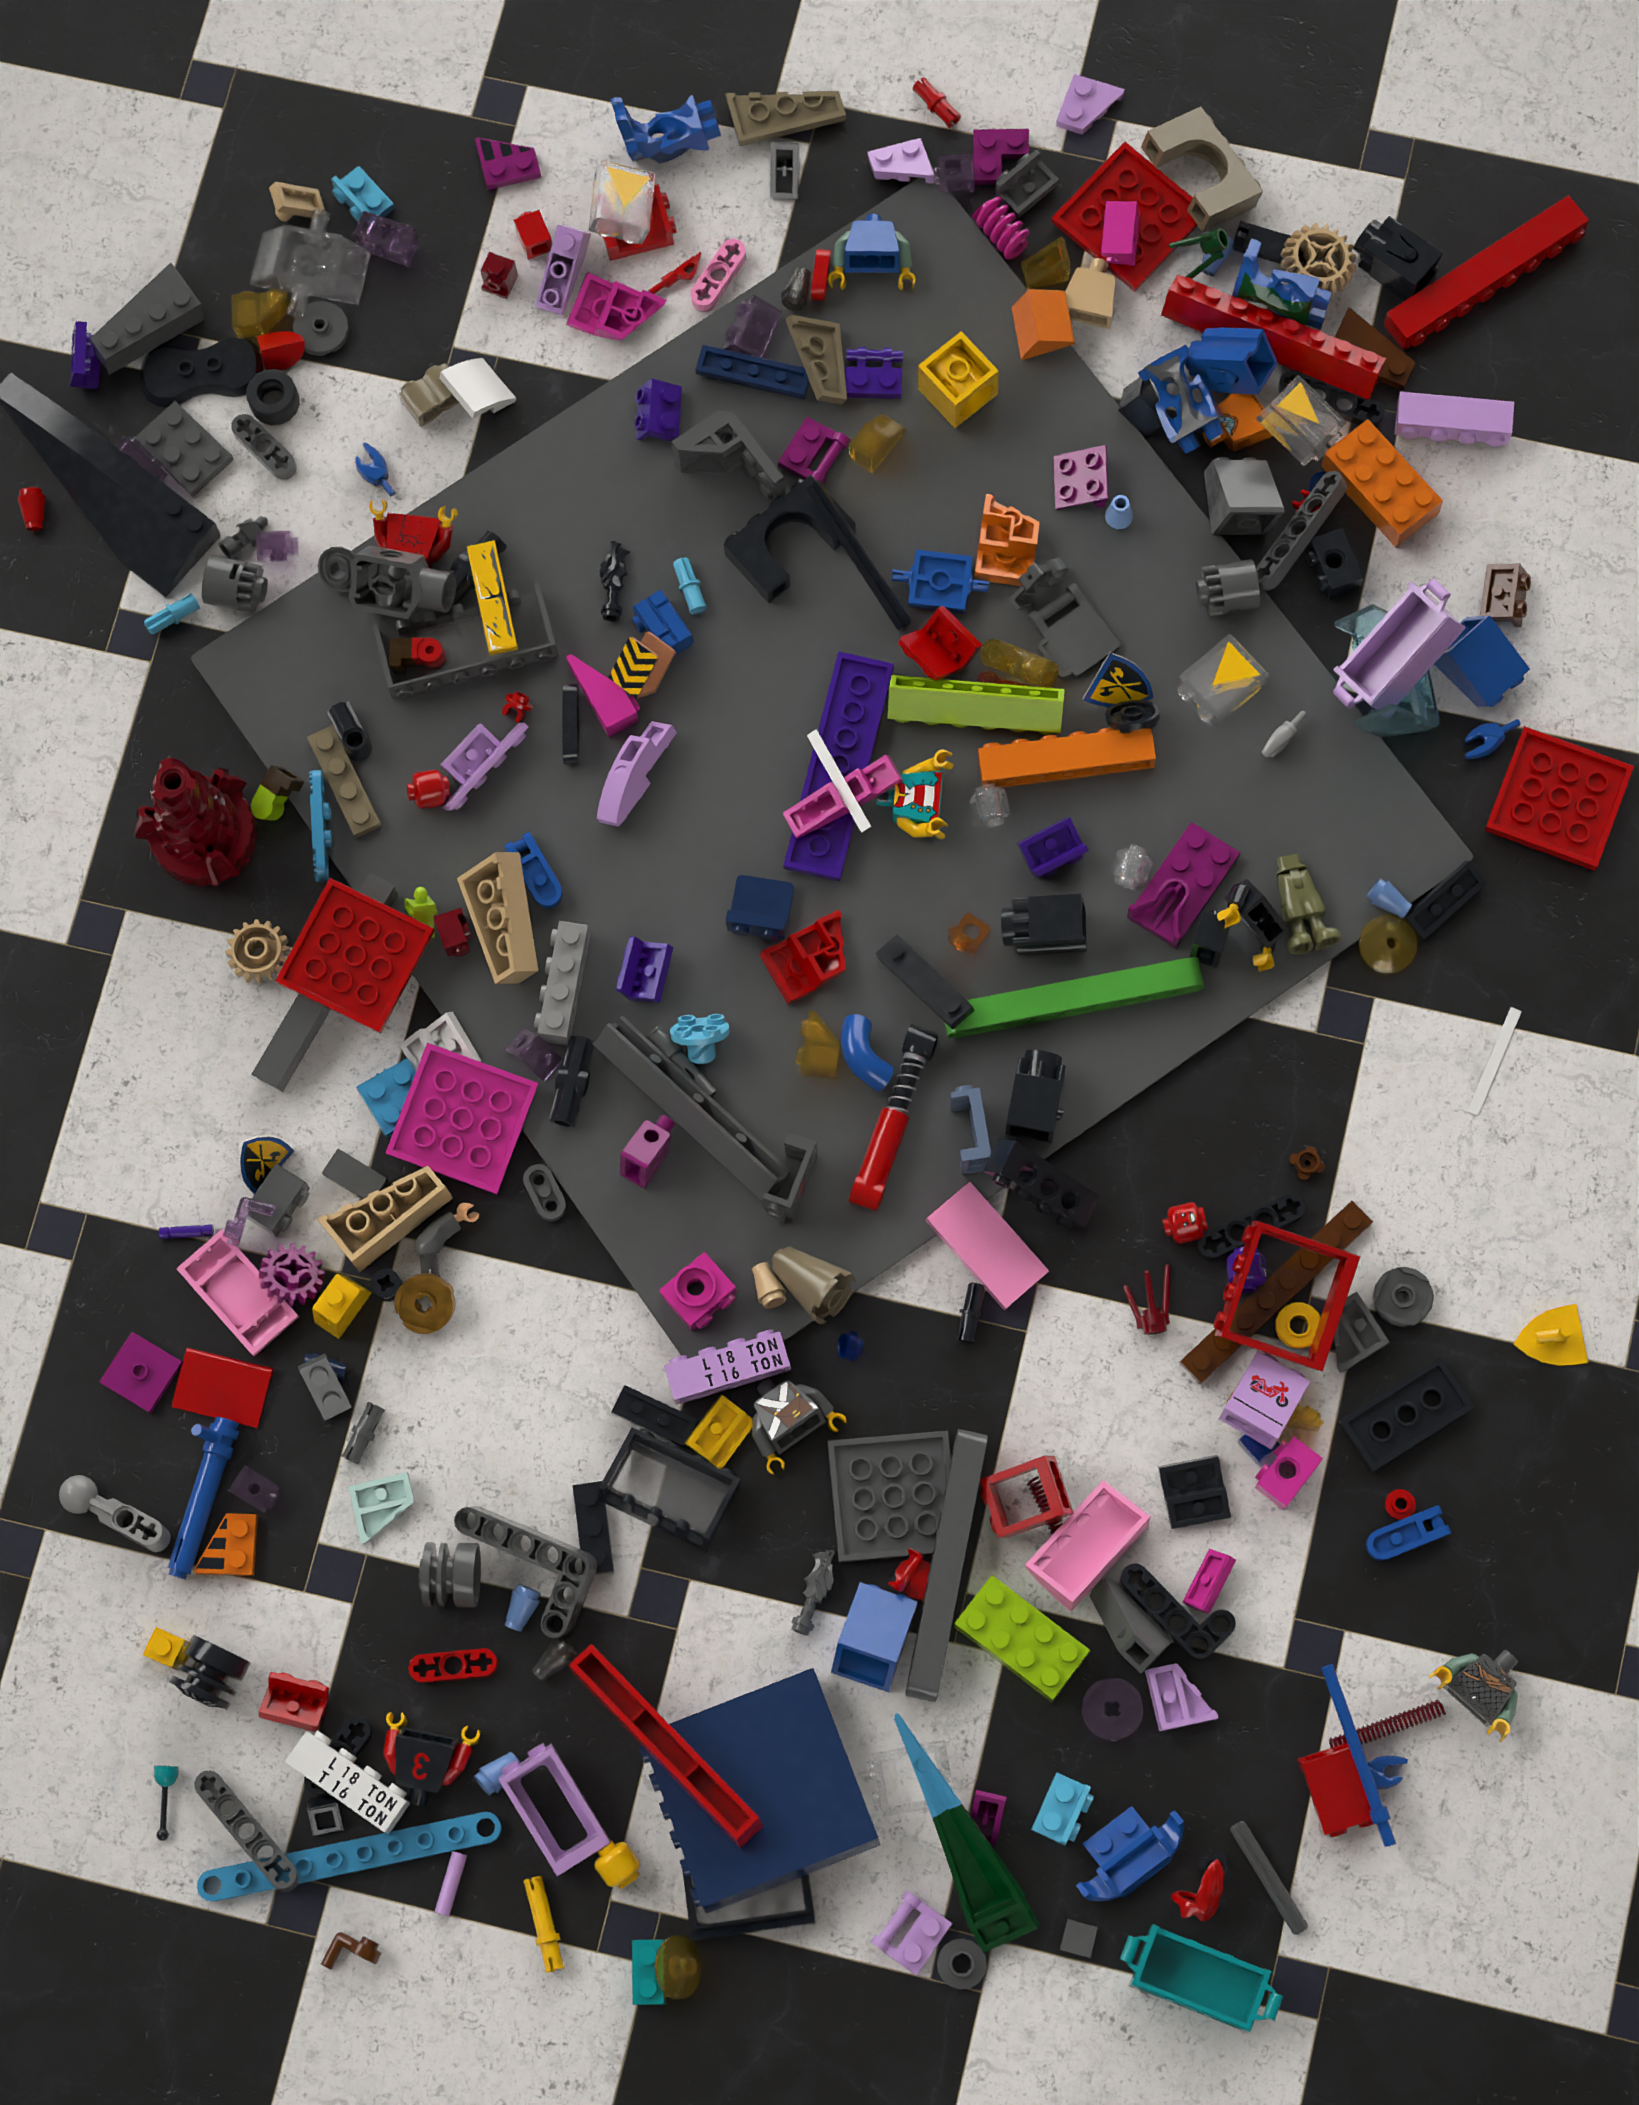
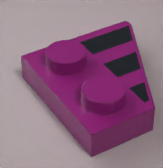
[475,138,541,190]

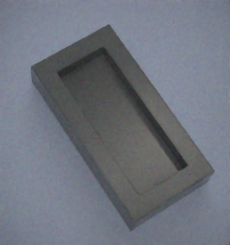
[322,1149,389,1199]

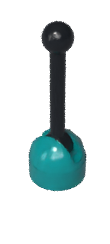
[153,1765,179,1841]

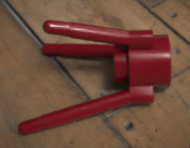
[1123,1264,1171,1335]

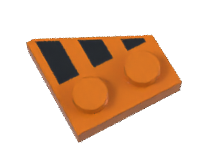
[194,1513,258,1576]

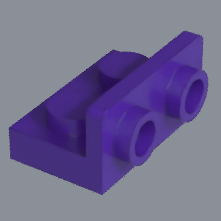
[70,321,100,389]

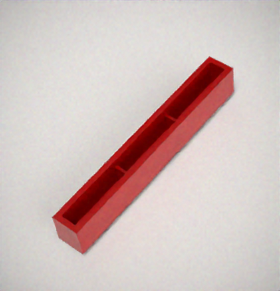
[1384,195,1589,350]
[1161,274,1386,400]
[569,1644,763,1849]

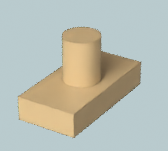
[269,182,326,222]

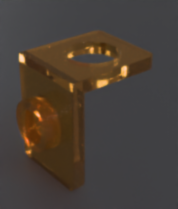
[948,913,990,955]

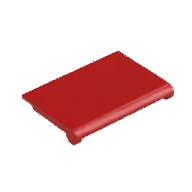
[171,1348,274,1428]

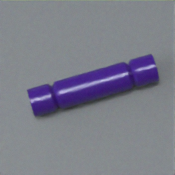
[159,1224,214,1239]

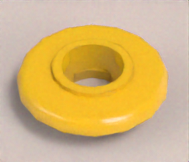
[1275,1302,1321,1349]

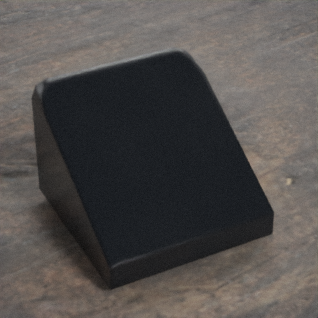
[307,1794,344,1836]

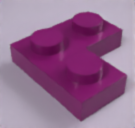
[973,129,1029,185]

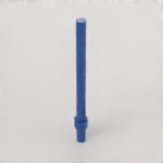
[1321,1664,1396,1847]

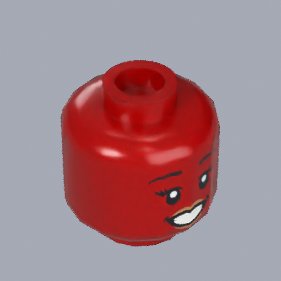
[1162,1202,1208,1244]

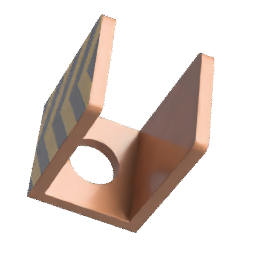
[608,632,676,699]

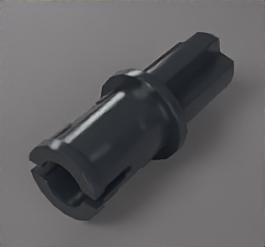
[956,1282,985,1343]

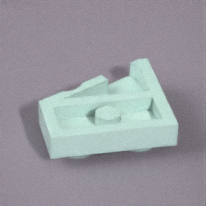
[348,1472,415,1543]

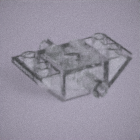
[250,209,371,318]

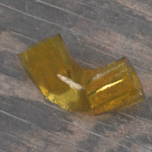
[980,638,1059,688]

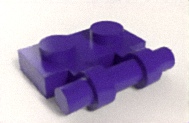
[845,347,903,399]

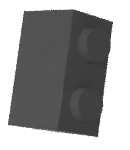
[243,1163,310,1237]

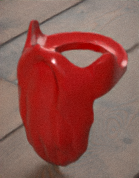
[888,1548,931,1601]
[1171,1859,1225,1922]

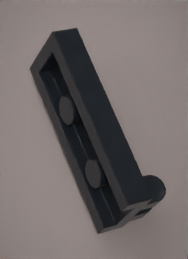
[1232,221,1306,267]
[611,1385,698,1448]

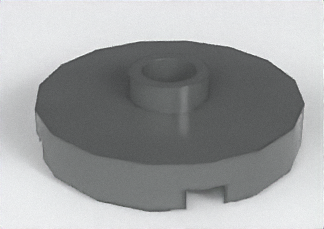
[293,301,349,356]
[1373,1266,1434,1327]

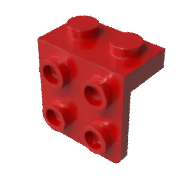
[898,606,983,681]

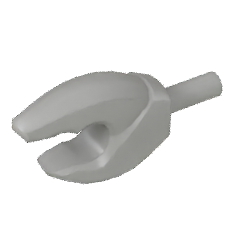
[1261,710,1307,758]

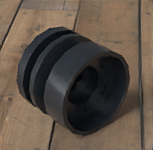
[169,1635,251,1710]

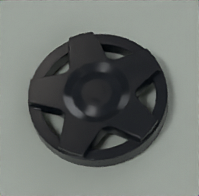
[1105,700,1160,733]

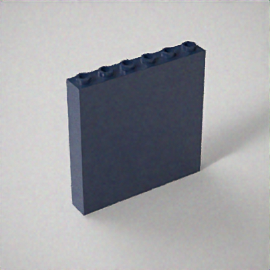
[639,1668,881,1914]

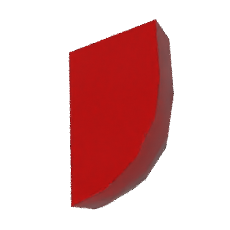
[257,331,305,371]

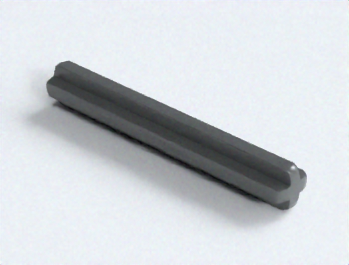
[1230,1821,1308,1935]

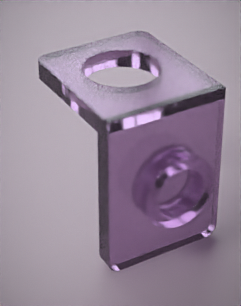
[506,1029,562,1081]

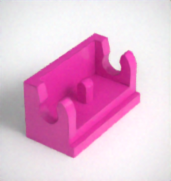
[1101,201,1140,266]

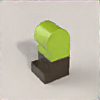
[251,765,305,820]

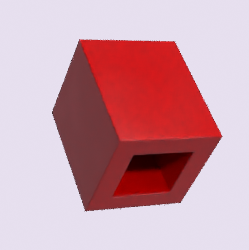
[513,210,552,260]

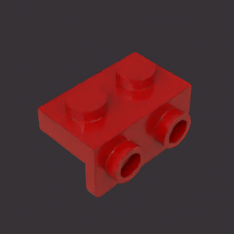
[258,1672,329,1732]

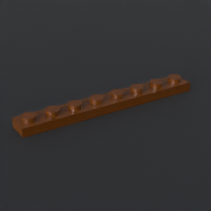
[1180,1201,1373,1385]

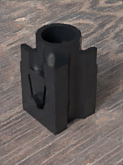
[1353,216,1442,301]
[1001,893,1087,955]
[1005,1050,1066,1143]

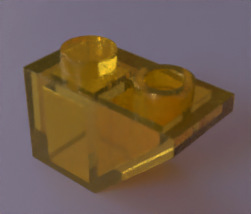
[232,289,292,337]
[796,1010,841,1080]

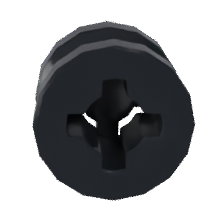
[371,1269,403,1302]

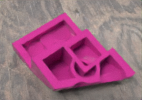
[566,272,666,341]

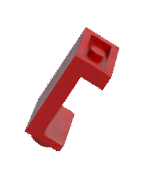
[594,184,677,261]
[1297,1743,1373,1837]

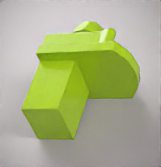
[404,887,438,938]

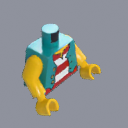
[876,749,953,840]

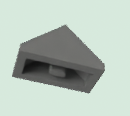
[770,142,800,199]

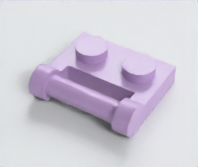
[871,1890,952,1976]

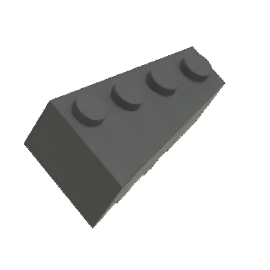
[90,262,204,375]

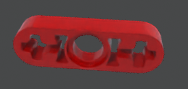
[409,1648,498,1683]

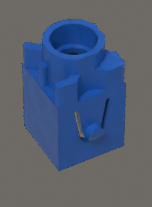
[1185,327,1278,395]

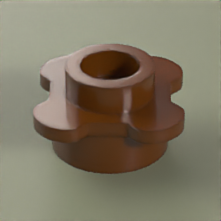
[1290,1146,1325,1181]

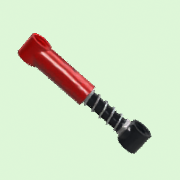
[848,1024,939,1212]

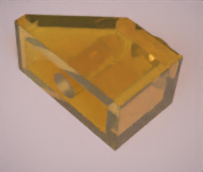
[849,414,906,474]

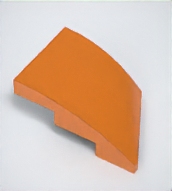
[974,494,1040,586]

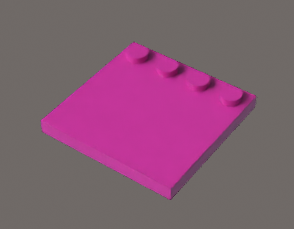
[386,1043,539,1195]

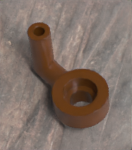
[321,1932,382,1970]

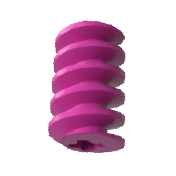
[972,197,1030,260]

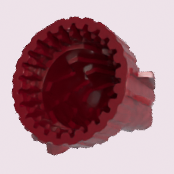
[135,757,258,887]

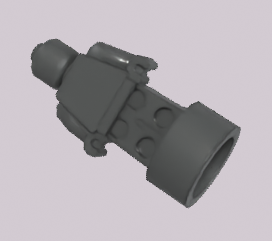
[218,516,268,560]

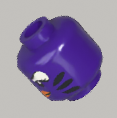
[1227,1247,1266,1293]

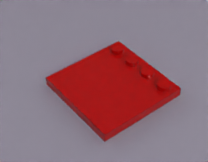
[1051,141,1198,292]
[1484,726,1634,871]
[275,878,435,1034]

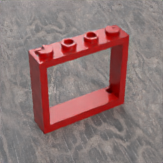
[1213,1221,1361,1372]

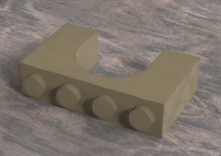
[1141,106,1263,232]

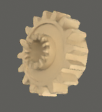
[225,919,291,985]

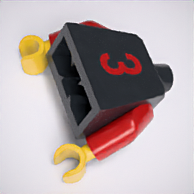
[383,1712,480,1805]

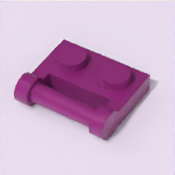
[778,417,850,485]

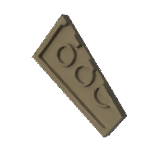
[725,91,846,147]

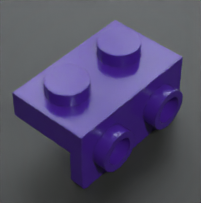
[634,378,682,442]
[1017,817,1089,878]
[616,936,674,1003]

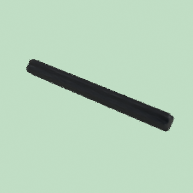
[806,480,911,630]

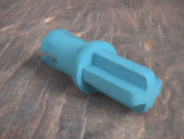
[673,557,707,614]
[144,593,200,635]

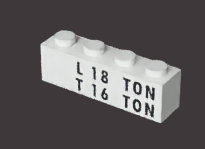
[285,1730,410,1834]

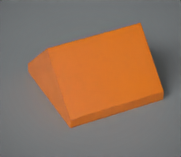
[1011,289,1075,360]

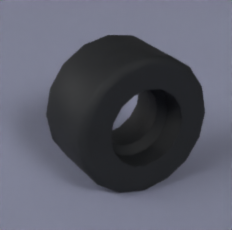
[246,369,300,425]

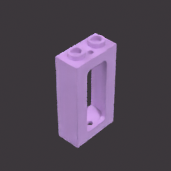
[498,1743,610,1876]

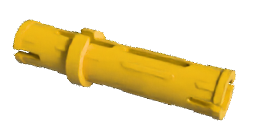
[523,1876,565,1973]

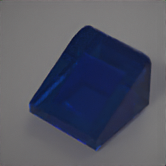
[1237,1434,1280,1465]

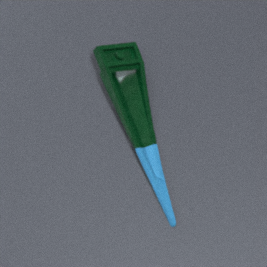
[894,1713,1039,1953]

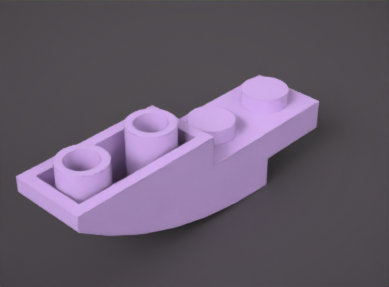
[596,721,677,827]

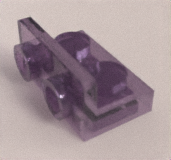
[723,295,783,358]

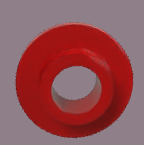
[1385,1489,1416,1520]

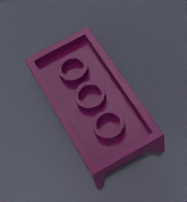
[1127,822,1241,949]

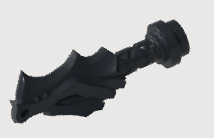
[600,540,630,622]

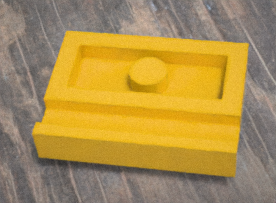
[685,1395,752,1469]

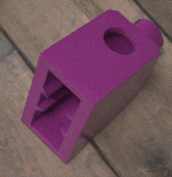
[620,1115,675,1189]

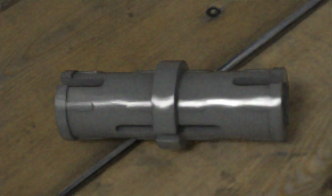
[341,1402,385,1465]

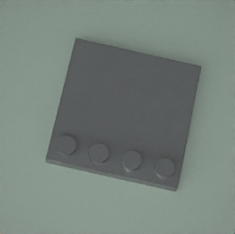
[827,1430,951,1563]

